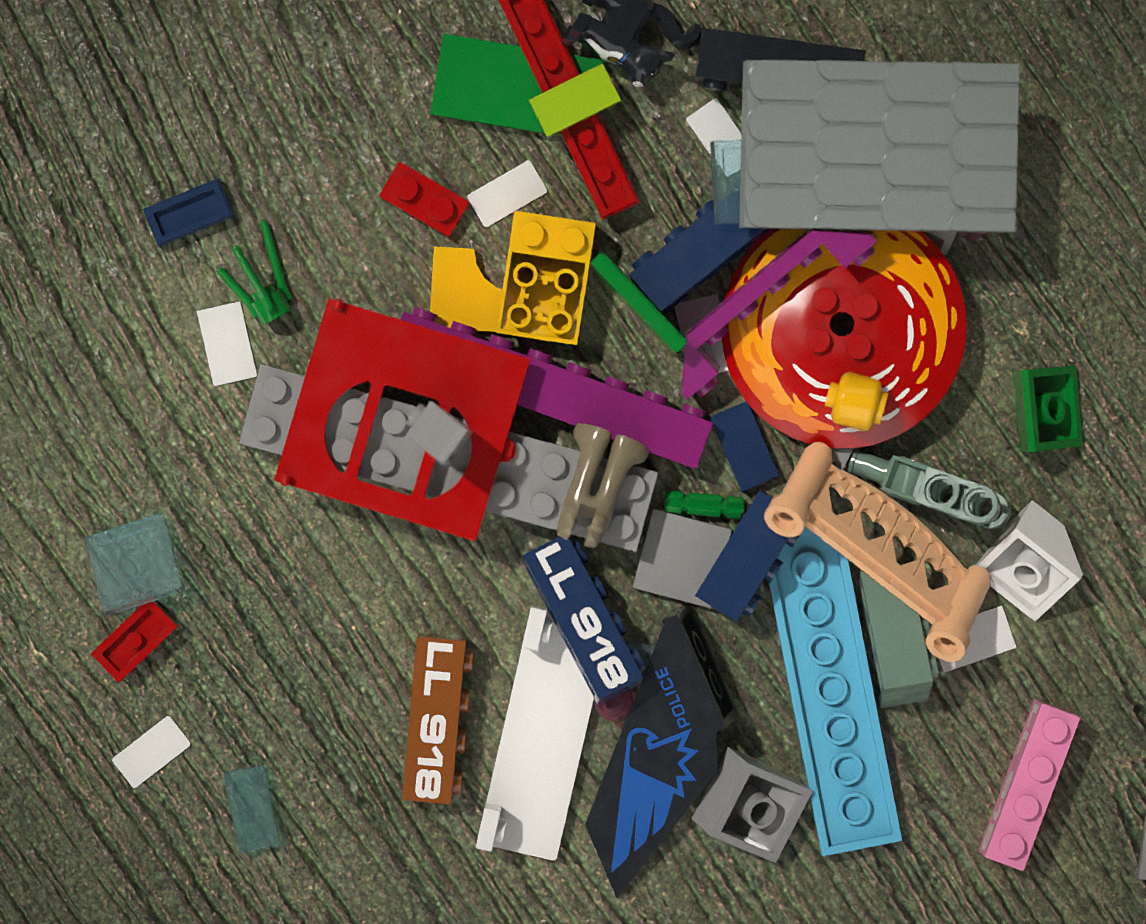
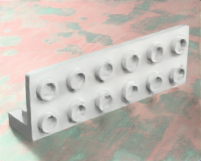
[475,605,594,860]

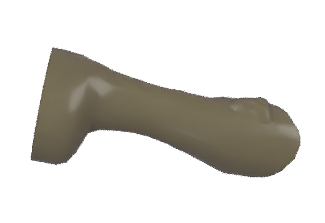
[557,423,650,548]

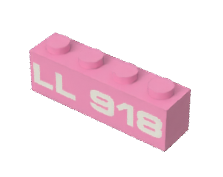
[978,699,1081,871]

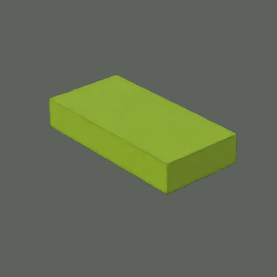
[529,63,621,138]

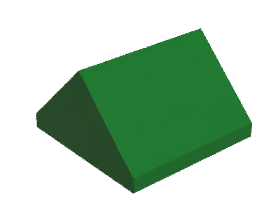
[1012,365,1083,452]

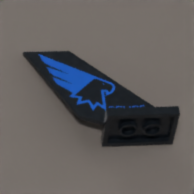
[585,603,737,898]

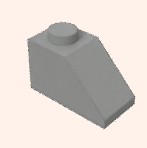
[406,401,474,465]

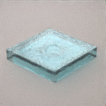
[84,513,185,616]

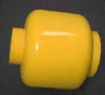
[825,372,888,431]

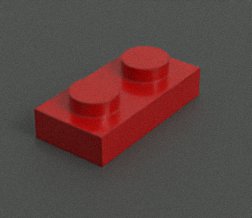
[379,161,470,238]
[91,597,179,683]

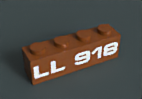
[402,634,474,804]

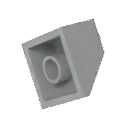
[691,747,813,863]

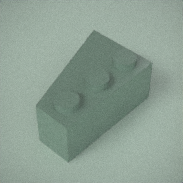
[859,564,938,709]

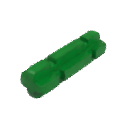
[664,490,744,519]

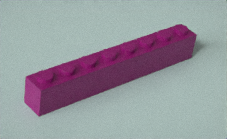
[400,306,713,469]

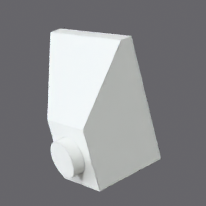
[976,500,1083,621]

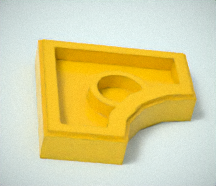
[430,246,502,332]

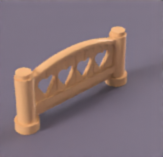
[764,442,991,662]

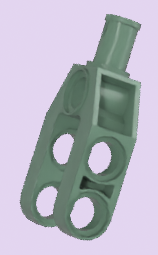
[848,449,1011,530]

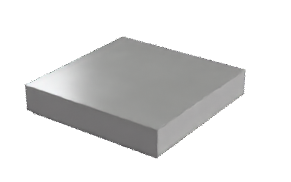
[632,509,732,608]

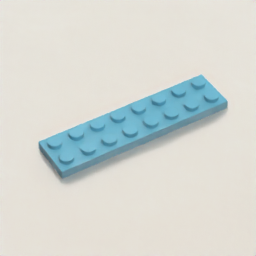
[768,527,902,856]

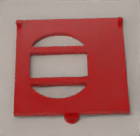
[274,298,531,542]

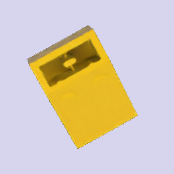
[496,210,596,345]

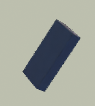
[143,178,235,247]
[709,401,779,492]

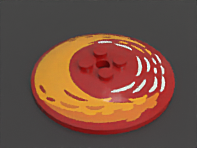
[721,228,967,449]

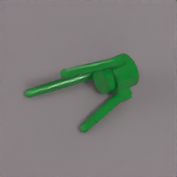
[217,220,293,325]

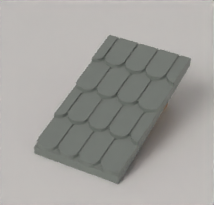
[739,60,1020,233]

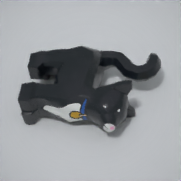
[561,0,701,87]

